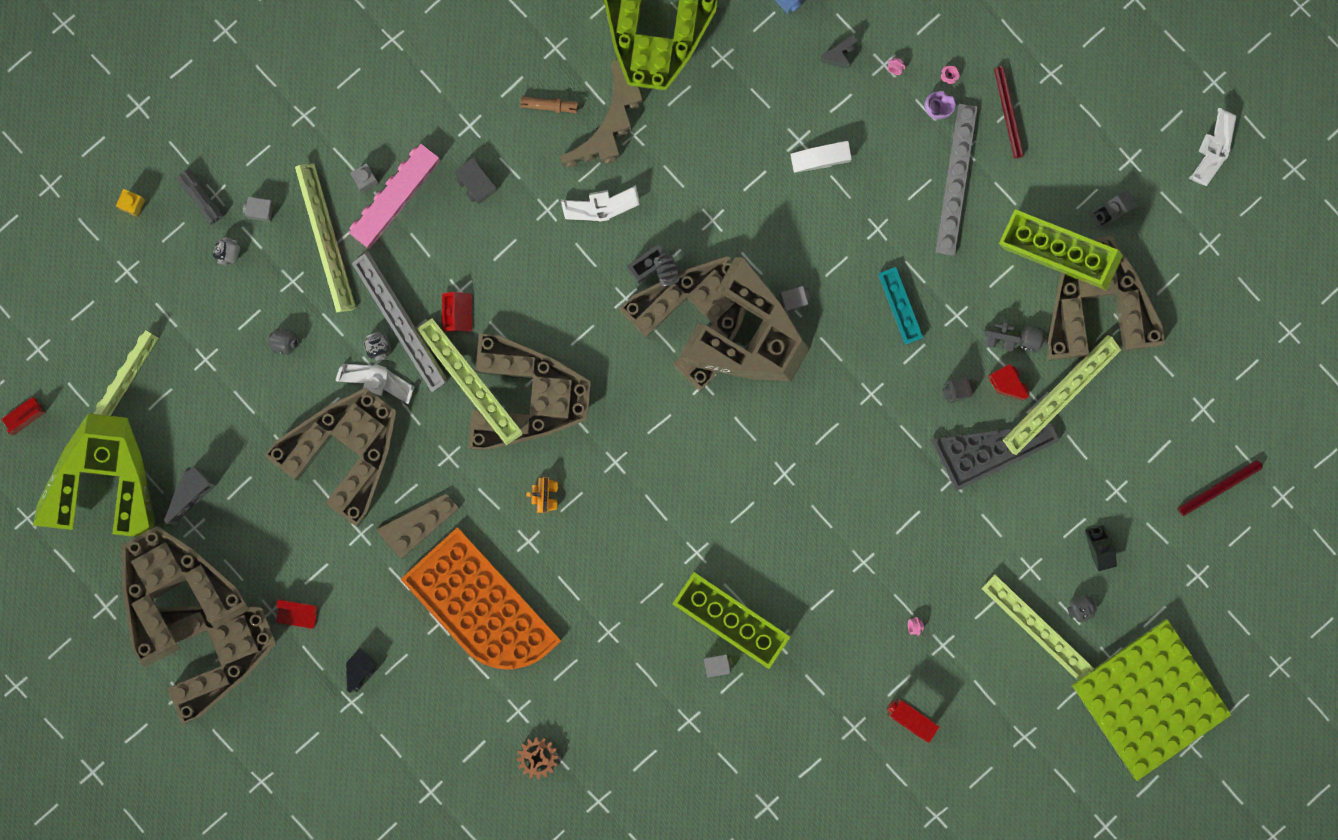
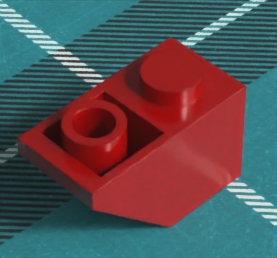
[988,364,1029,400]

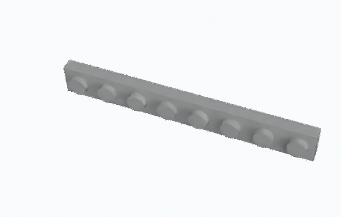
[935,104,977,256]
[352,252,449,392]

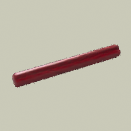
[994,66,1024,159]
[1178,460,1263,516]

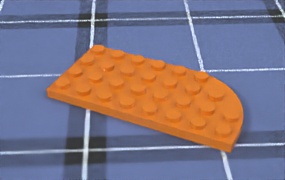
[400,527,561,670]

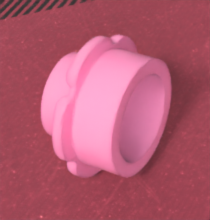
[887,58,906,75]
[941,66,960,84]
[908,617,924,636]

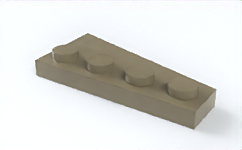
[376,494,459,559]

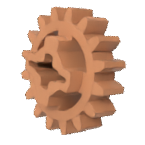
[516,737,559,780]

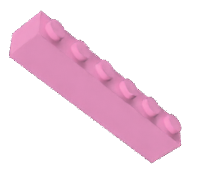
[349,144,440,249]

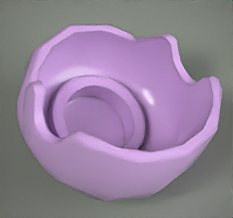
[924,91,956,120]

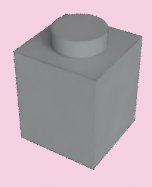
[350,164,379,193]
[243,197,274,222]
[780,286,810,313]
[704,654,733,678]

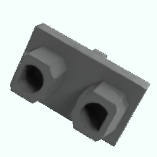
[984,318,1020,351]

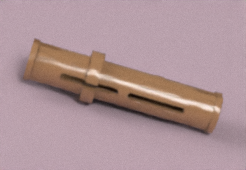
[520,96,578,114]

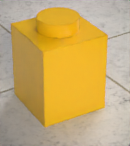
[116,189,145,217]

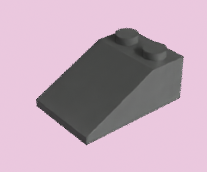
[164,466,216,525]

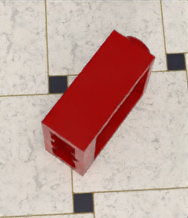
[886,699,940,743]

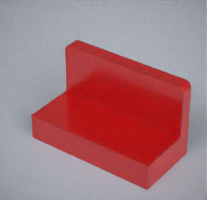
[442,292,472,332]
[1,397,45,435]
[276,600,318,629]

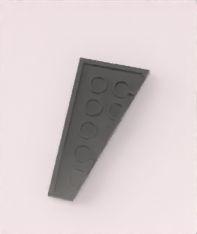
[931,424,1060,491]

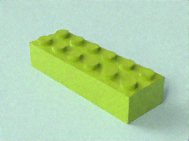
[999,209,1123,291]
[672,572,790,669]

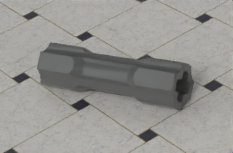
[176,169,223,225]

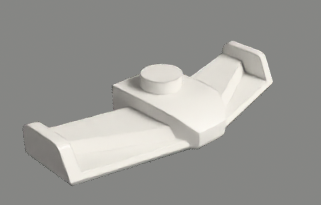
[1188,108,1236,186]
[561,185,640,222]
[336,364,415,405]

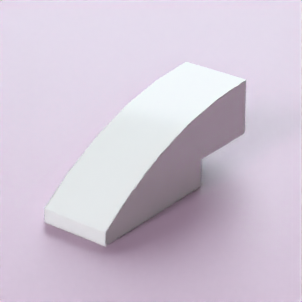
[791,141,852,173]

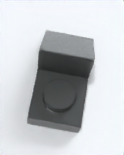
[821,35,857,68]

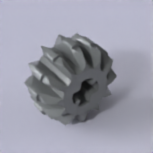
[654,254,679,287]

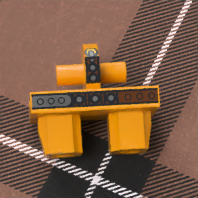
[526,477,558,513]

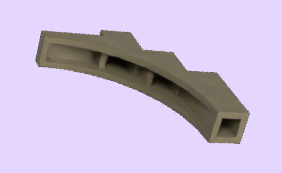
[560,60,642,168]

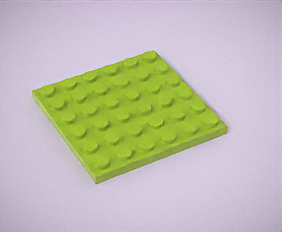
[1071,619,1231,781]

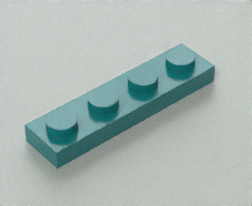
[878,267,923,345]

